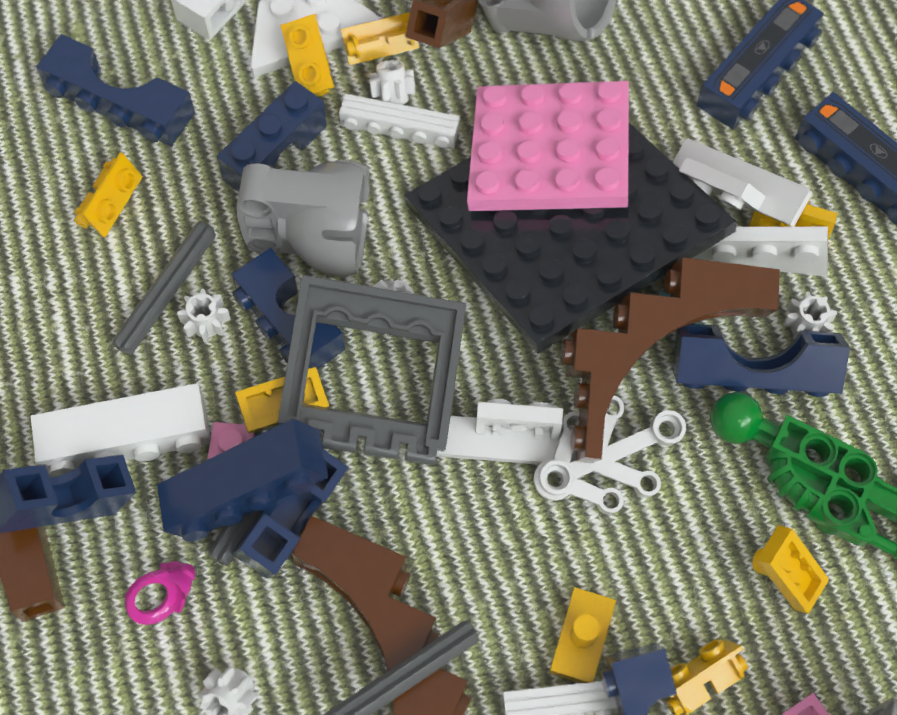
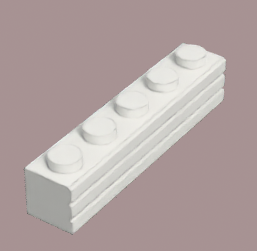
[339,94,460,149]
[502,681,619,715]

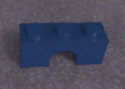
[216,81,327,192]
[231,248,345,370]
[231,449,349,579]
[0,455,137,533]
[601,643,677,715]

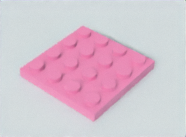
[467,81,629,211]

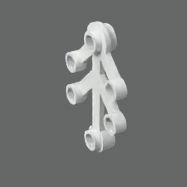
[533,395,686,515]

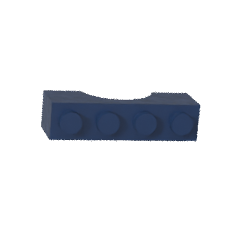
[36,34,195,147]
[672,323,850,397]

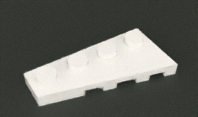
[693,226,828,277]

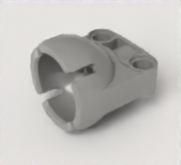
[479,0,616,42]
[236,159,370,277]

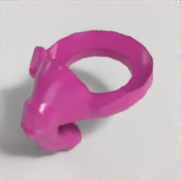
[124,561,196,625]

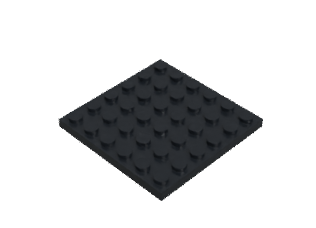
[404,123,736,354]

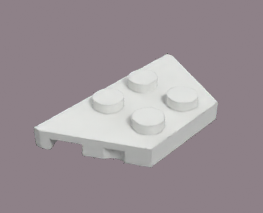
[251,0,382,78]

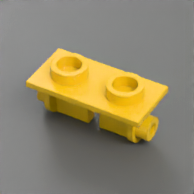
[341,12,419,65]
[280,14,334,96]
[74,152,143,238]
[666,639,749,715]

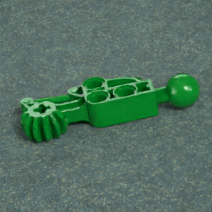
[710,392,897,560]

